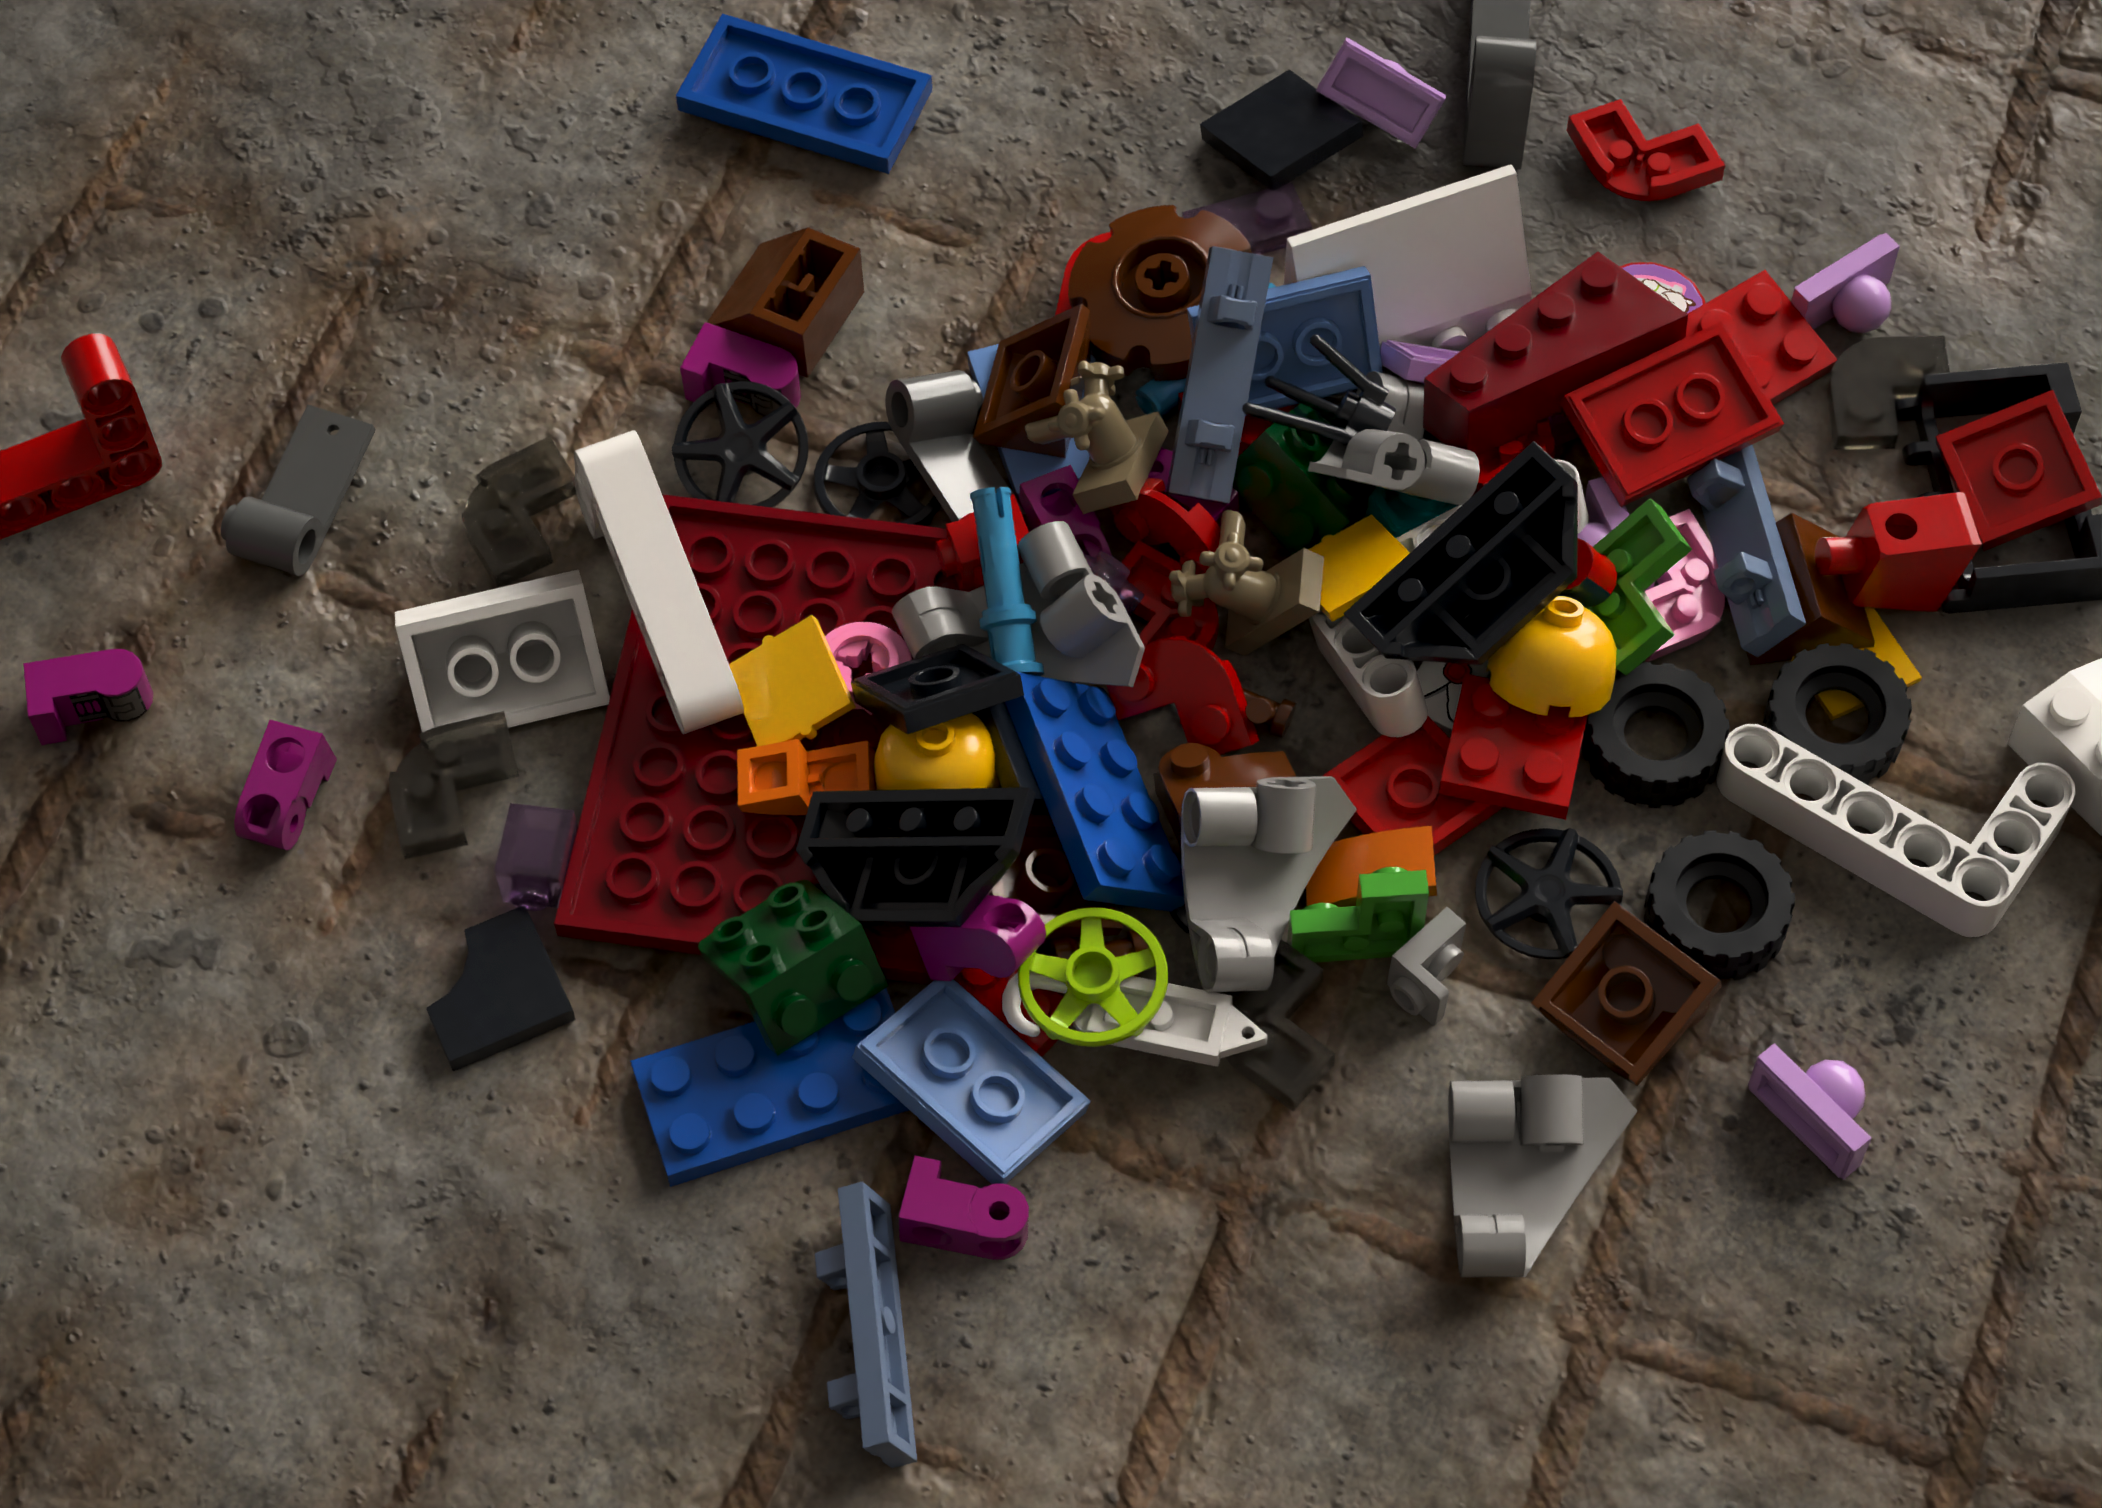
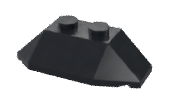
[1343,441,1578,665]
[796,787,1036,927]

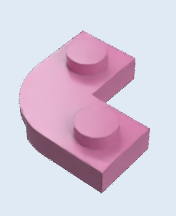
[1644,509,1725,662]

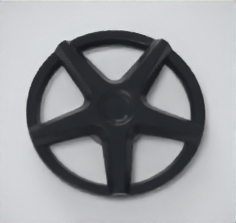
[672,381,809,508]
[813,422,941,526]
[1475,828,1623,959]

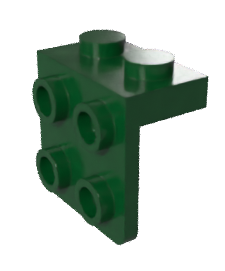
[1232,403,1375,555]
[698,880,889,1056]

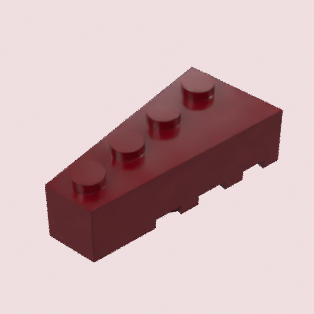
[1423,251,1688,456]

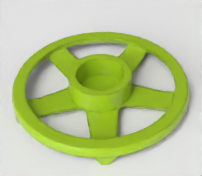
[1018,907,1168,1047]

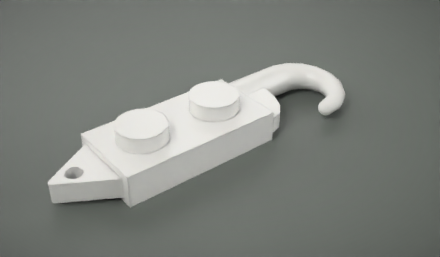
[1002,971,1267,1067]

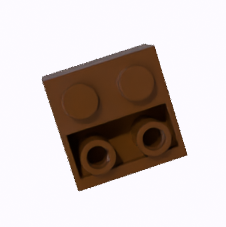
[707,227,864,378]

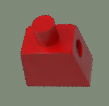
[1815,492,1982,612]

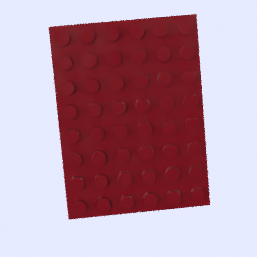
[554,494,960,985]

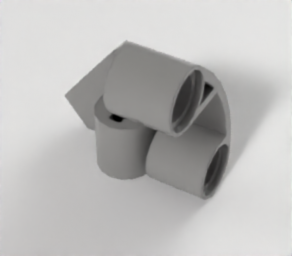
[1308,371,1480,505]
[892,521,1145,687]
[1181,776,1357,992]
[1448,1075,1637,1277]

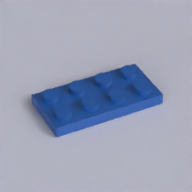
[676,14,933,174]
[1005,672,1185,912]
[630,988,909,1187]

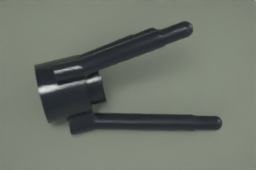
[1242,334,1396,445]

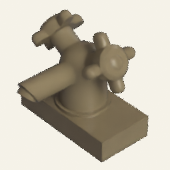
[1025,361,1169,514]
[1169,510,1324,656]

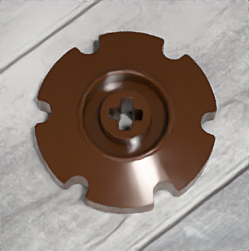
[1068,205,1252,381]

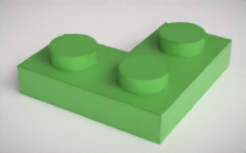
[1585,498,1692,676]
[1287,867,1429,964]

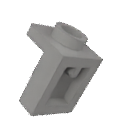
[1387,907,1466,1026]

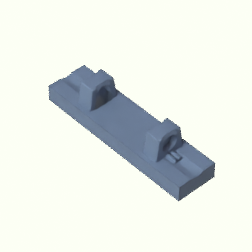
[1166,246,1274,504]
[1687,445,1806,658]
[815,1181,917,1468]

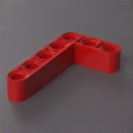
[0,334,162,540]

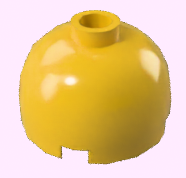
[1486,596,1617,717]
[873,713,1000,790]

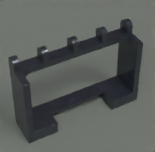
[1891,362,2102,614]

